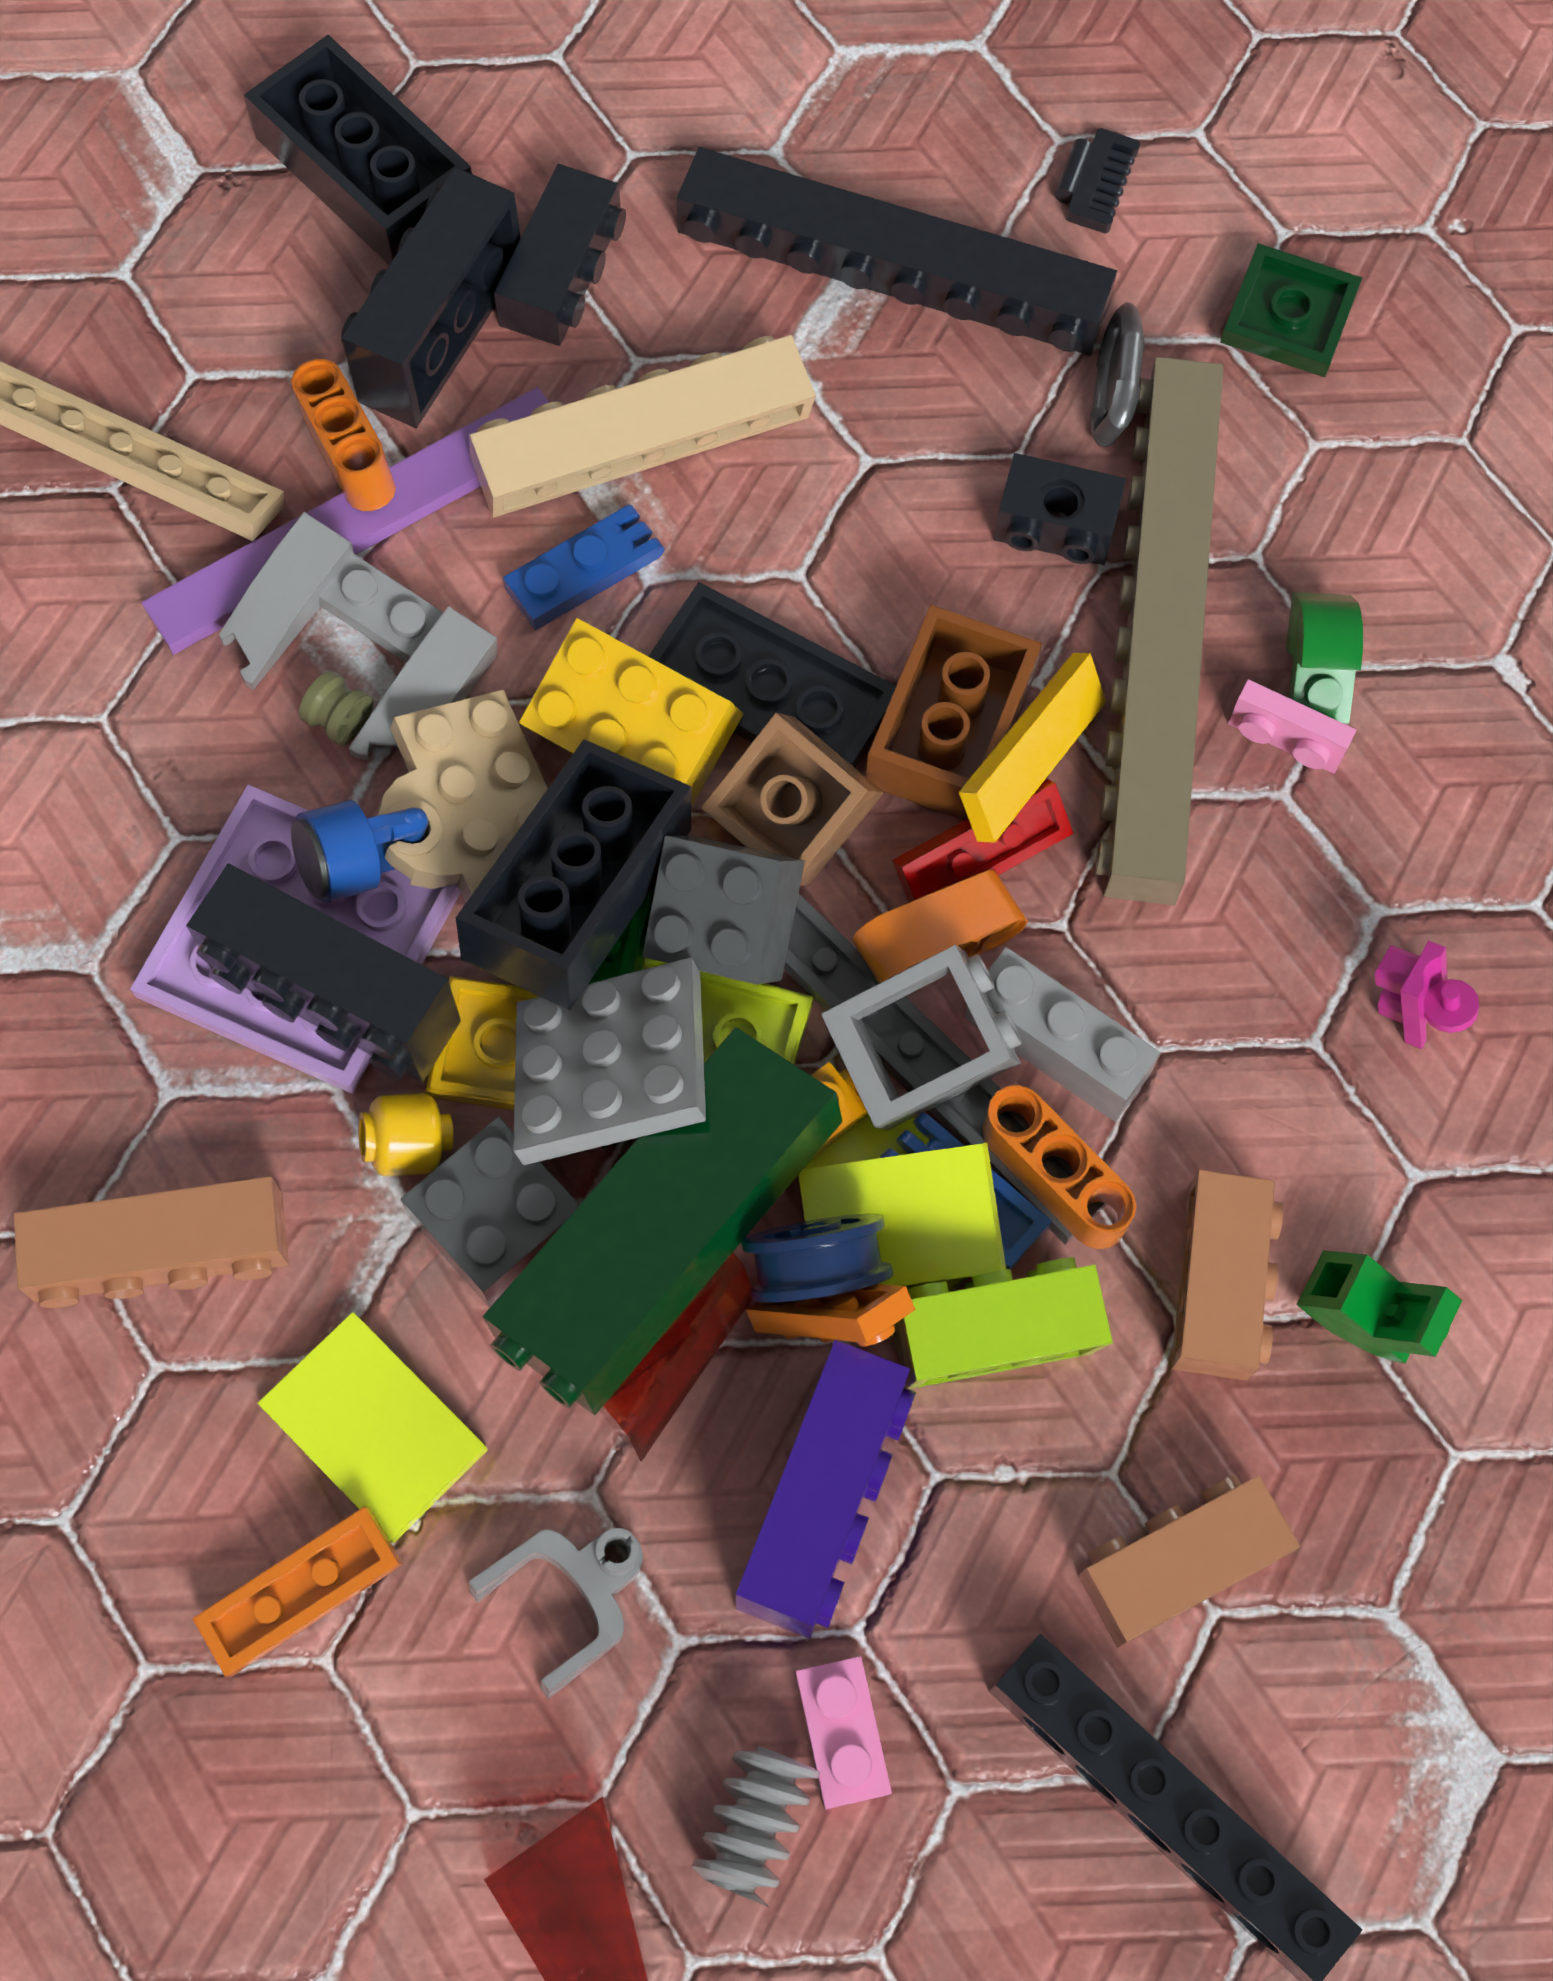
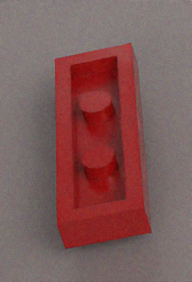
[892,778,1073,903]

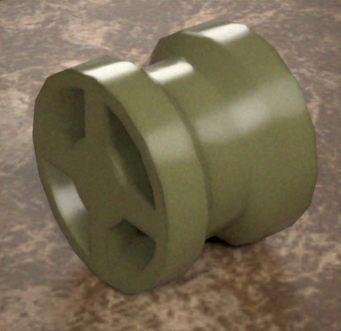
[299,671,374,746]

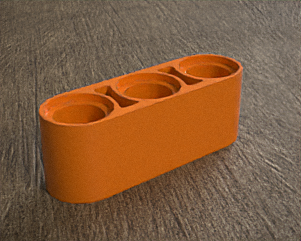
[291,359,396,511]
[852,870,1028,984]
[982,1085,1137,1249]

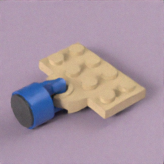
[291,690,548,903]

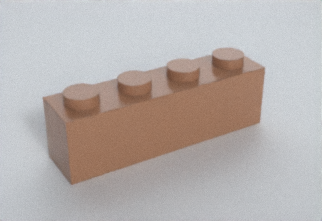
[14,1176,289,1308]

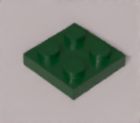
[1220,243,1363,377]

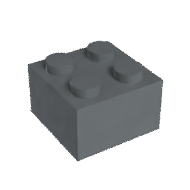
[642,836,805,984]
[400,1116,579,1308]

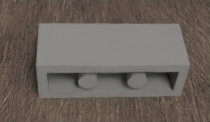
[965,947,1161,1123]

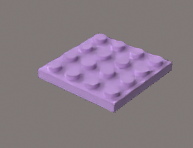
[130,785,461,1094]

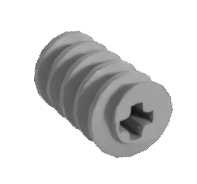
[691,1746,820,1907]

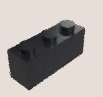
[494,164,626,346]

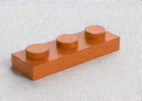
[746,1284,916,1346]
[192,1506,403,1677]

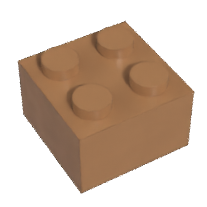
[701,713,884,886]

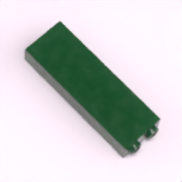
[482,1027,843,1415]

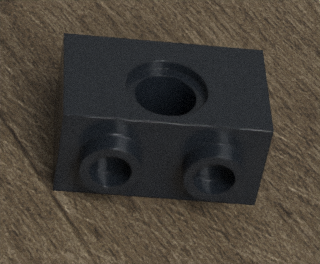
[994,453,1126,566]

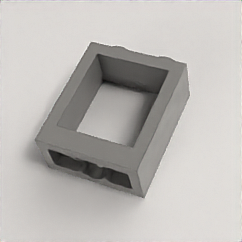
[821,945,1023,1131]

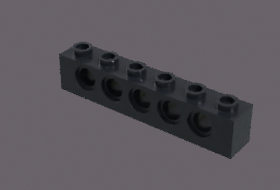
[988,1633,1363,1981]

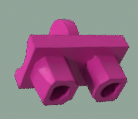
[1375,940,1479,1049]

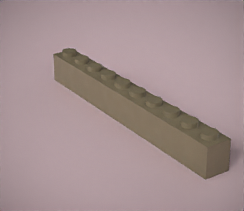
[1095,357,1224,905]

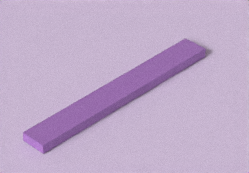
[141,387,549,655]

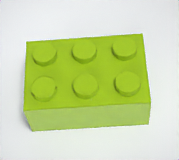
[893,1257,1113,1389]

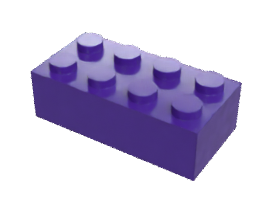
[736,1340,916,1639]

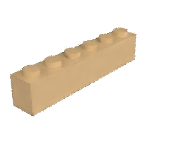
[469,335,816,518]

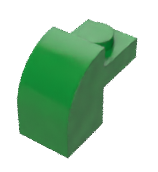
[1286,592,1363,724]
[1296,1250,1463,1364]

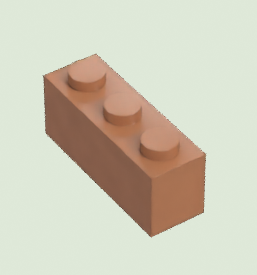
[1171,1170,1283,1381]
[1078,1474,1301,1648]

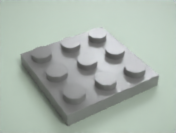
[513,957,706,1165]

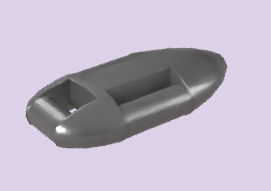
[1090,302,1145,447]

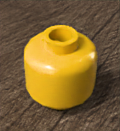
[358,1093,453,1177]

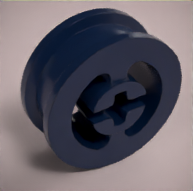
[741,1214,893,1302]

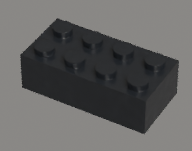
[244,35,472,265]
[341,167,521,429]
[455,739,692,1011]
[186,863,461,1083]

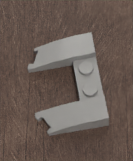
[219,512,497,766]

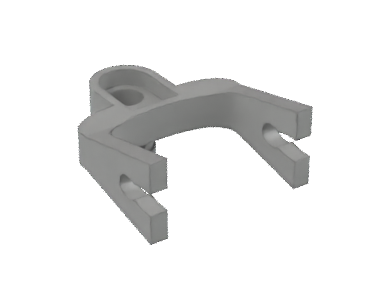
[469,1528,643,1700]

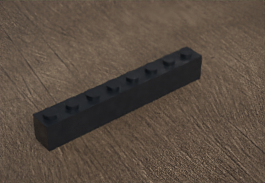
[676,147,1118,356]

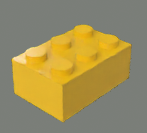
[519,618,743,806]

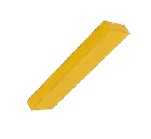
[959,653,1106,843]

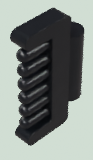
[1055,128,1140,233]

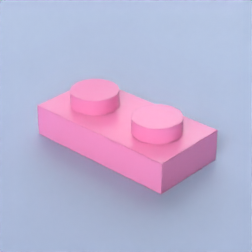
[1228,679,1357,774]
[795,1656,892,1810]

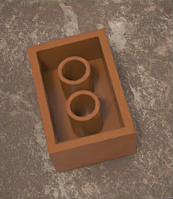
[866,604,1042,820]

